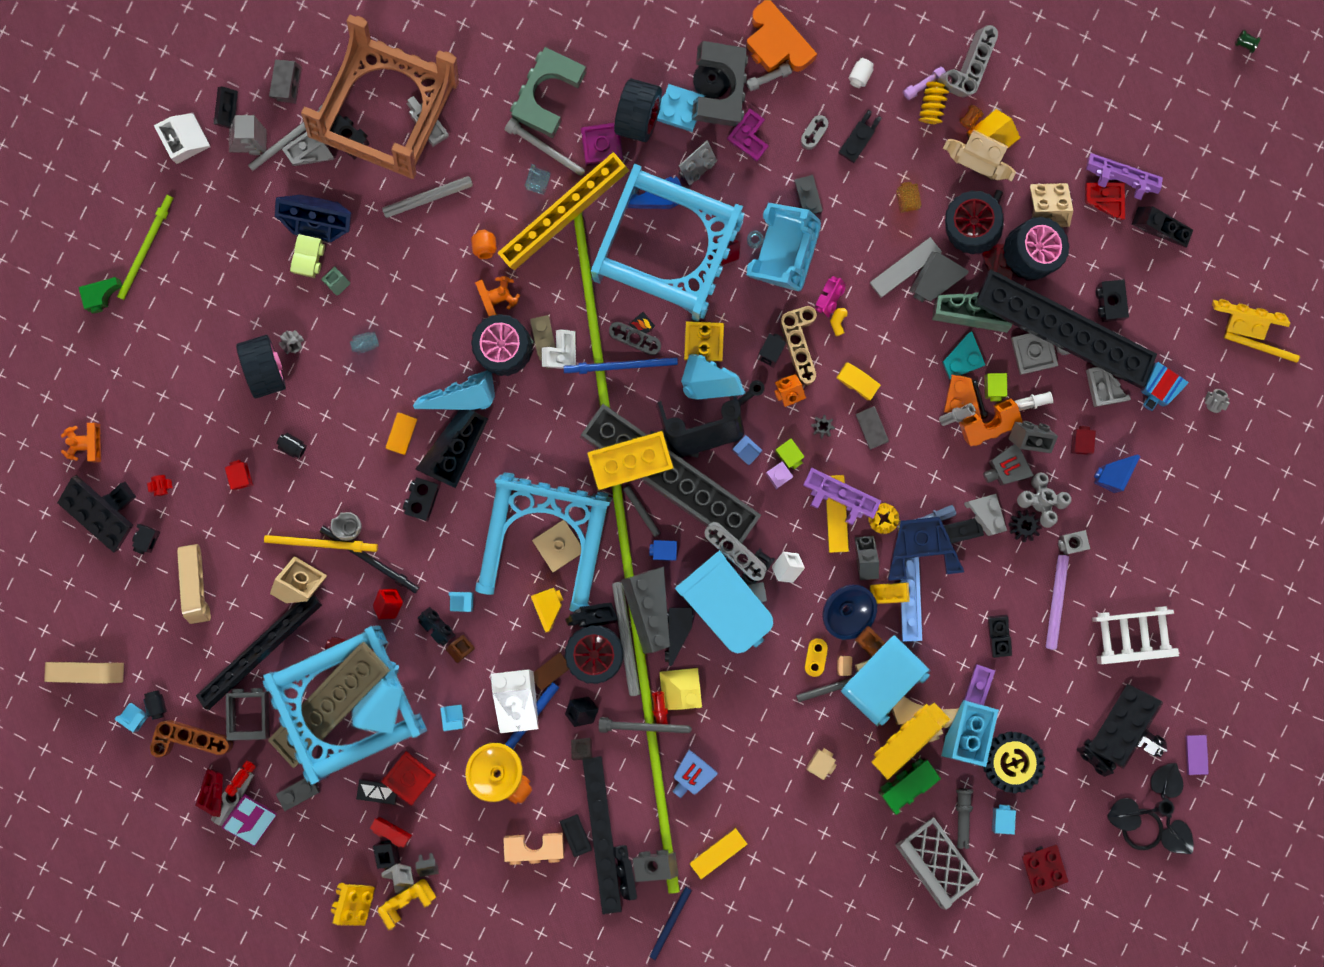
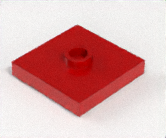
[381,751,436,806]

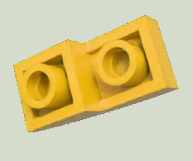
[836,362,880,400]

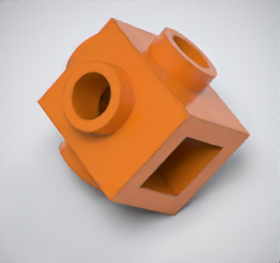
[774,374,806,407]

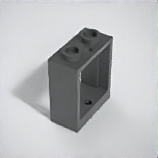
[226,688,270,740]

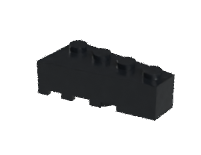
[415,410,488,488]

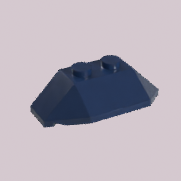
[275,195,352,243]

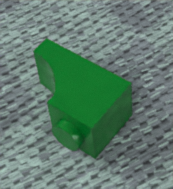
[78,277,122,313]

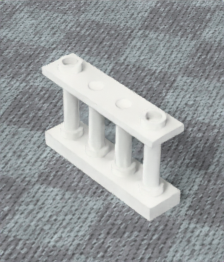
[1092,606,1179,664]

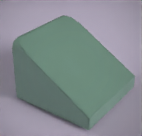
[321,267,350,296]

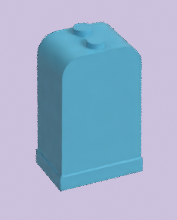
[675,550,773,653]

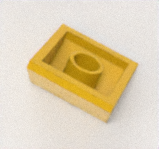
[967,109,1020,149]

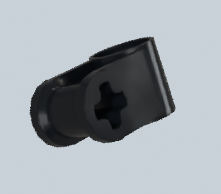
[742,548,775,585]

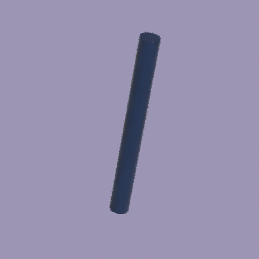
[649,887,692,960]

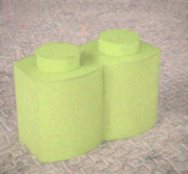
[290,234,325,278]

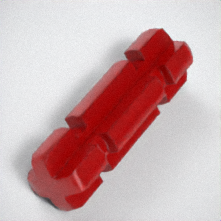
[225,761,256,796]

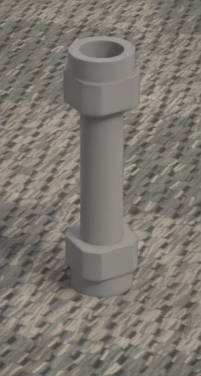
[746,63,792,92]

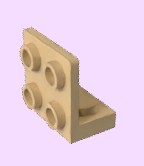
[1030,183,1073,227]

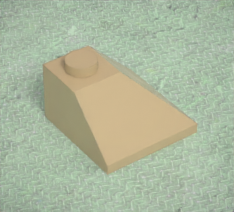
[270,556,327,603]

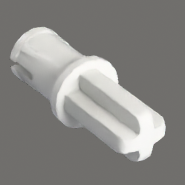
[1014,391,1053,411]

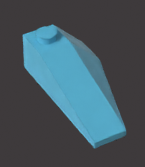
[681,354,745,400]
[413,370,495,410]

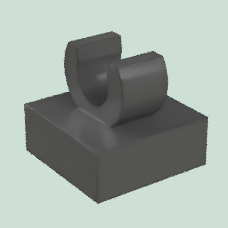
[415,853,439,877]

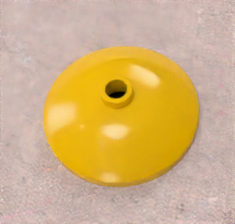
[465,743,523,802]

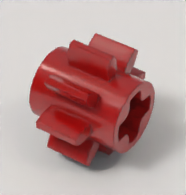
[147,475,173,496]

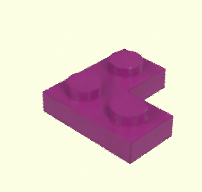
[727,109,769,162]

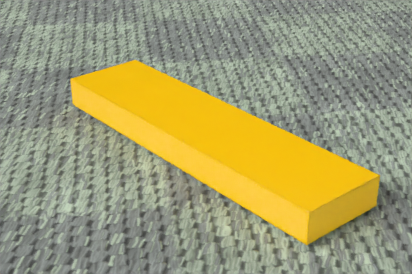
[826,475,849,553]

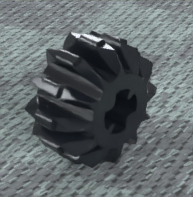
[1008,509,1042,542]

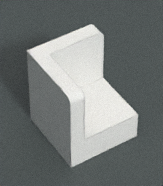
[772,552,805,583]

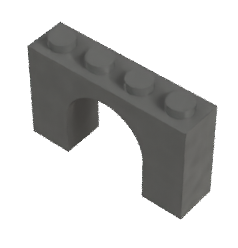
[692,41,748,127]

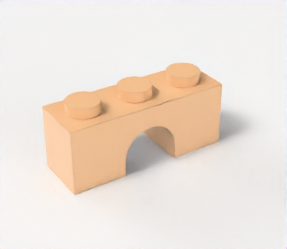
[504,833,564,865]

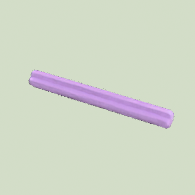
[1046,555,1069,650]

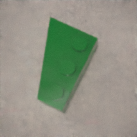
[878,758,941,815]

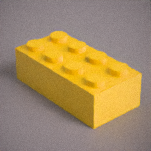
[872,703,951,779]

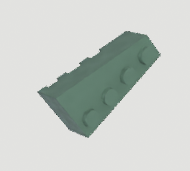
[932,293,1012,333]

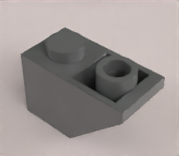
[855,536,879,580]

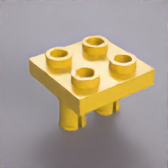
[684,321,724,362]
[331,882,375,926]

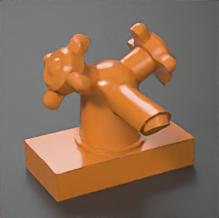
[475,276,520,316]
[61,423,101,463]

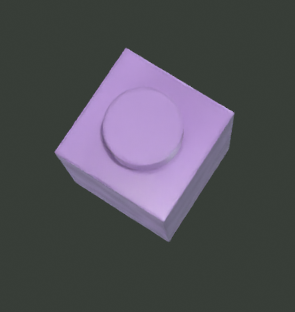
[766,461,793,489]

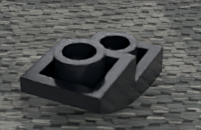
[988,615,1012,658]

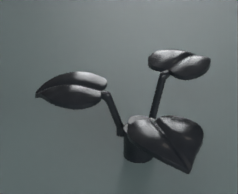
[1107,763,1194,854]

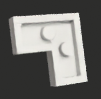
[542,330,576,369]

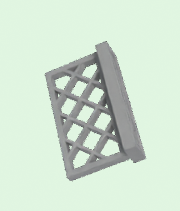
[895,817,980,910]

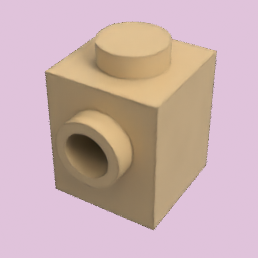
[806,748,836,780]

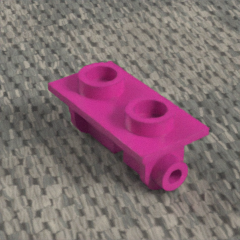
[815,276,846,318]

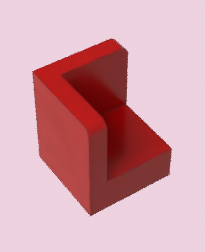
[373,589,403,620]

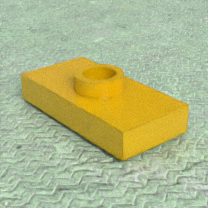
[870,583,910,604]

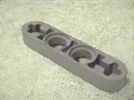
[705,522,767,581]

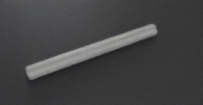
[612,582,640,696]

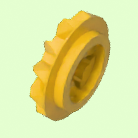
[868,503,899,534]

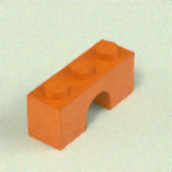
[959,398,1023,447]

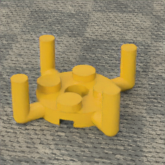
[378,879,437,930]

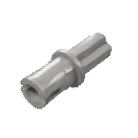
[939,403,976,426]

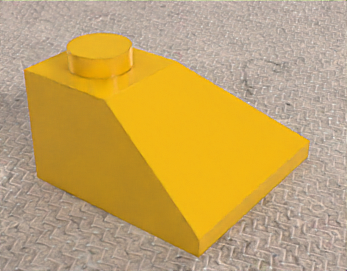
[531,588,564,633]

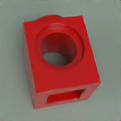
[225,460,253,491]

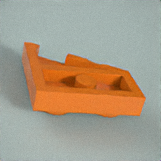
[944,374,981,418]

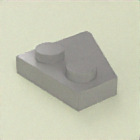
[1086,367,1131,407]

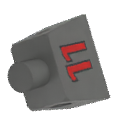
[983,444,1034,486]

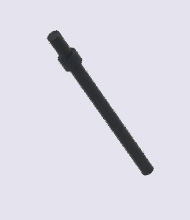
[319,526,420,594]

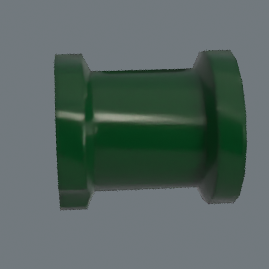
[1235,30,1261,53]

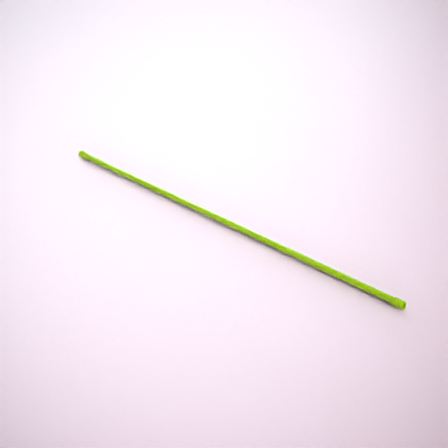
[574,212,680,894]

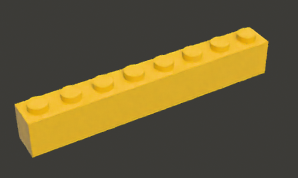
[498,152,630,271]

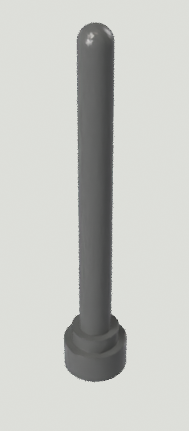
[599,717,692,733]

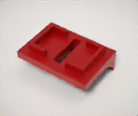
[370,816,412,848]

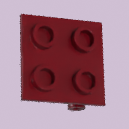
[1022,844,1068,894]

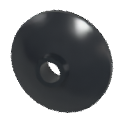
[693,65,730,99]

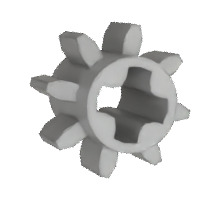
[278,330,304,354]
[1205,389,1230,413]

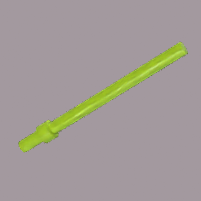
[117,195,174,300]

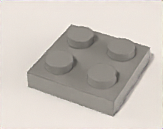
[1011,333,1058,375]

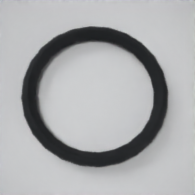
[1122,809,1163,850]

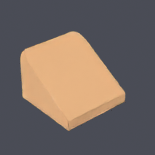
[837,656,852,676]

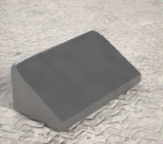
[855,406,889,450]

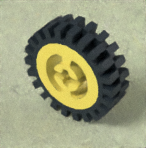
[983,732,1045,793]

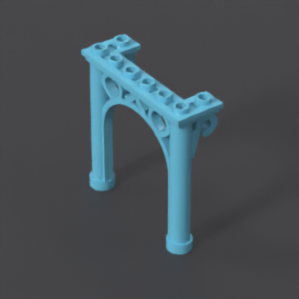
[475,472,612,612]

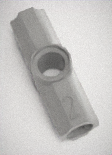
[211,767,254,826]

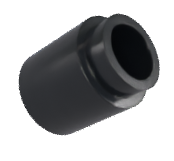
[276,433,307,459]
[143,690,167,720]

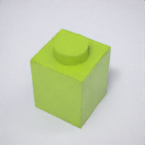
[984,373,1007,402]
[775,439,805,469]

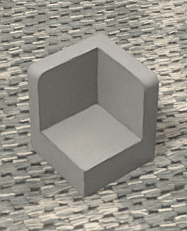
[381,864,414,894]

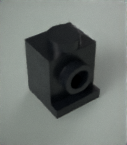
[132,524,160,555]
[373,840,401,871]

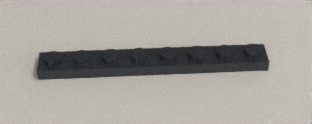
[196,594,322,711]
[582,756,622,914]

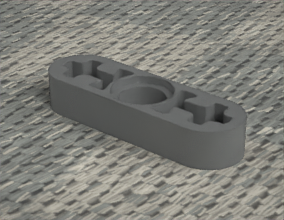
[609,322,661,355]

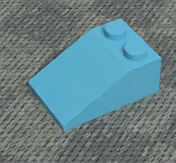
[941,700,999,767]

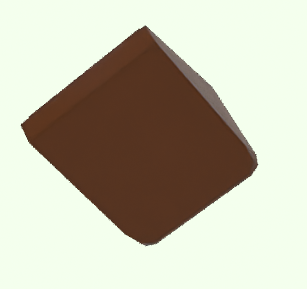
[446,634,475,663]

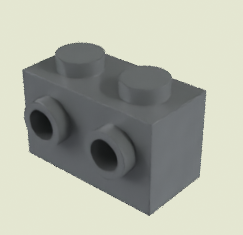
[1009,421,1058,453]

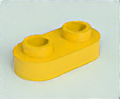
[804,638,828,677]

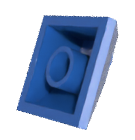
[1094,455,1140,493]

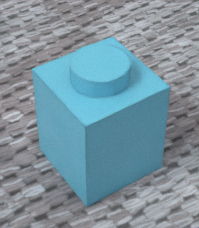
[992,805,1016,834]

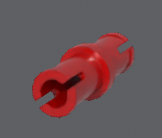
[652,692,668,724]

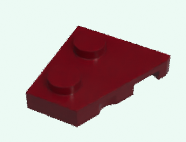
[982,243,1013,279]
[195,768,223,817]

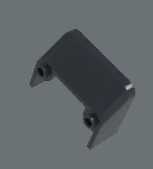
[656,395,744,458]

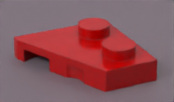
[1085,183,1125,220]

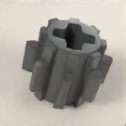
[811,415,835,439]

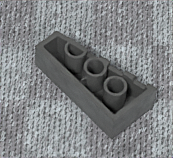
[621,567,670,653]

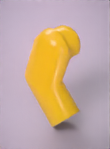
[830,308,848,337]

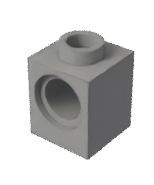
[1058,530,1090,555]

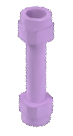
[903,67,946,100]

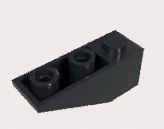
[1132,206,1193,247]
[665,608,692,666]

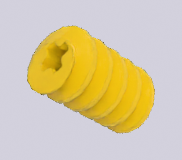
[918,82,949,124]

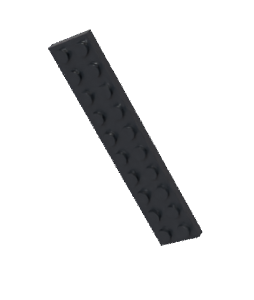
[974,269,1157,389]

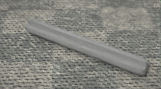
[382,176,473,218]

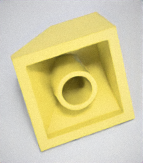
[660,668,702,710]

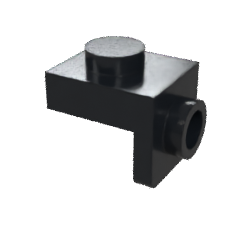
[102,482,136,511]

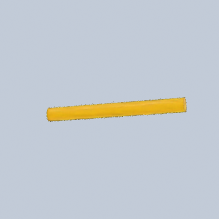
[1224,331,1300,363]

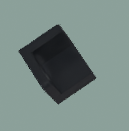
[565,697,599,727]

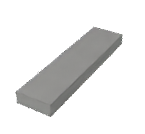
[869,237,942,298]

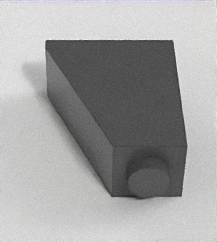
[910,251,969,303]

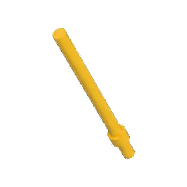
[264,535,378,553]

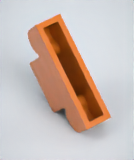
[746,0,817,73]

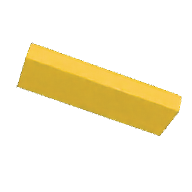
[689,828,747,879]

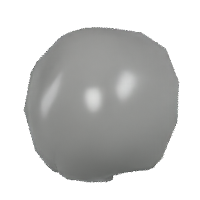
[330,512,362,541]

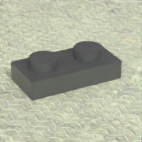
[794,175,823,214]
[276,779,320,811]

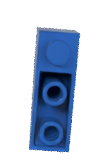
[627,177,682,209]

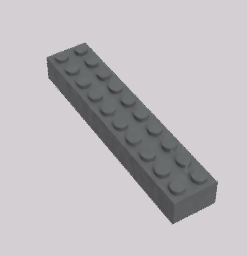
[580,404,761,545]

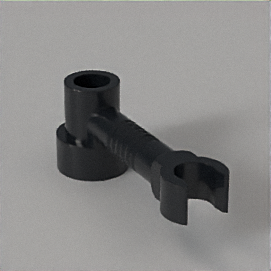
[738,380,765,407]

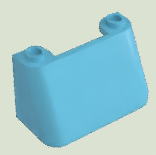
[747,203,821,291]
[841,635,930,727]
[352,661,402,734]

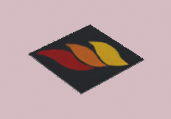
[629,312,655,338]

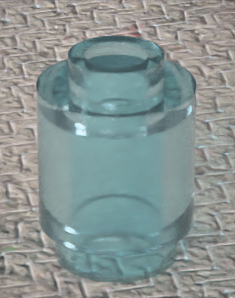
[350,331,379,355]

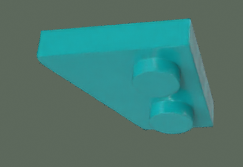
[942,331,985,380]

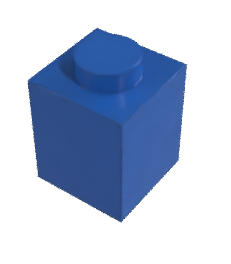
[649,540,677,561]

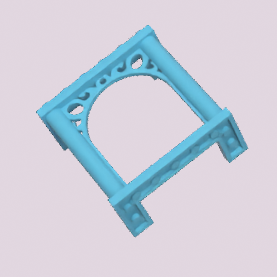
[591,164,745,322]
[263,626,428,785]

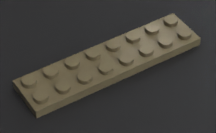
[268,642,391,769]

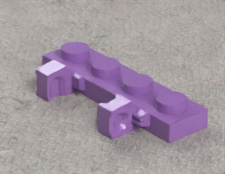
[1086,153,1163,200]
[803,468,881,525]

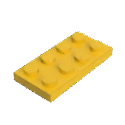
[587,431,673,491]

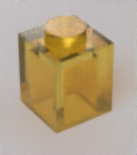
[896,182,922,213]

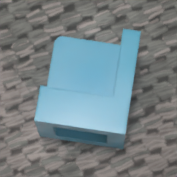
[449,592,474,612]
[115,703,148,732]
[441,705,465,731]

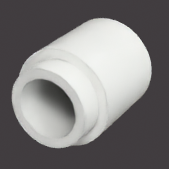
[848,58,874,88]

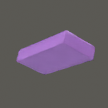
[1185,735,1208,775]

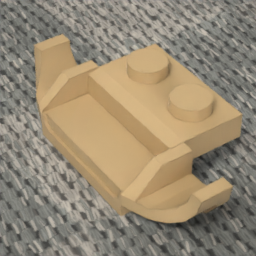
[943,130,1016,181]

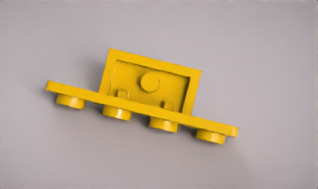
[1212,299,1290,340]

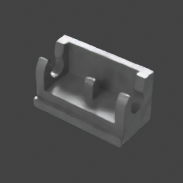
[269,59,302,104]

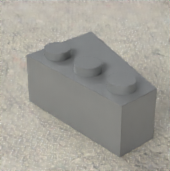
[229,115,267,155]

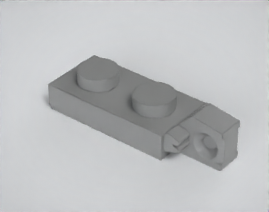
[407,96,449,147]

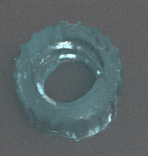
[747,230,764,249]

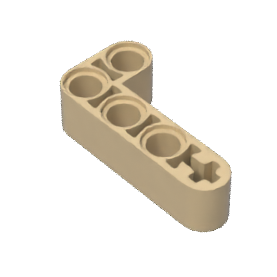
[780,306,817,386]
[178,544,211,624]
[44,662,124,683]

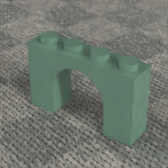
[510,47,586,138]

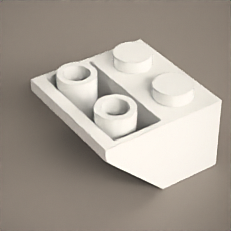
[154,113,211,164]

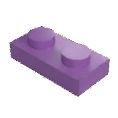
[964,664,995,706]

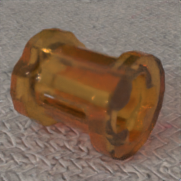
[959,105,984,130]

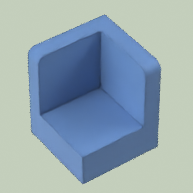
[732,435,763,465]

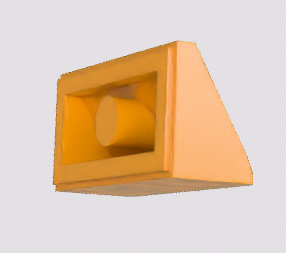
[385,412,418,455]

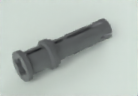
[955,788,973,849]

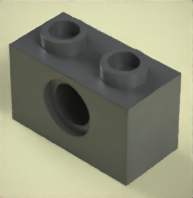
[632,850,679,882]

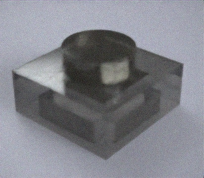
[571,738,592,761]

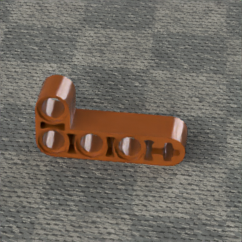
[150,720,233,758]

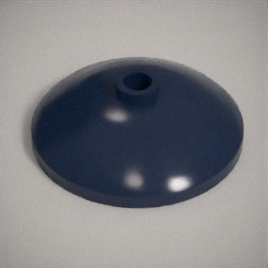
[822,585,877,640]

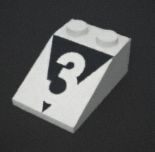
[491,670,539,733]

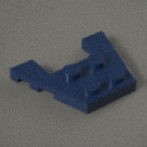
[888,517,964,581]

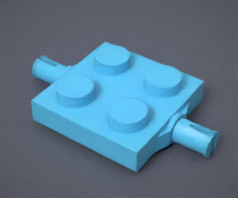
[657,84,705,132]

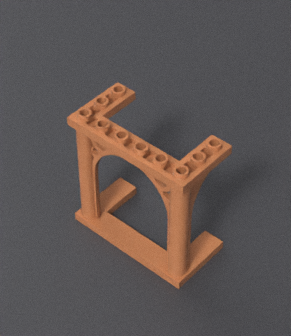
[301,15,459,180]

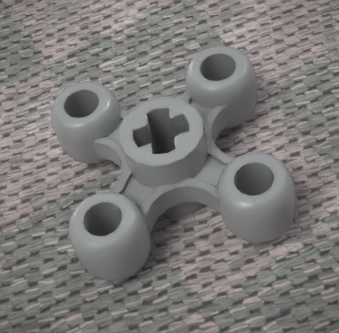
[1017,472,1071,528]

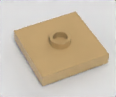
[532,520,581,572]

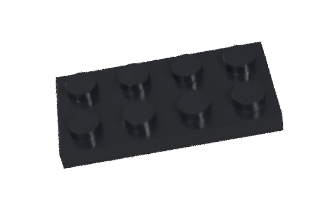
[57,475,133,553]
[1089,684,1163,769]

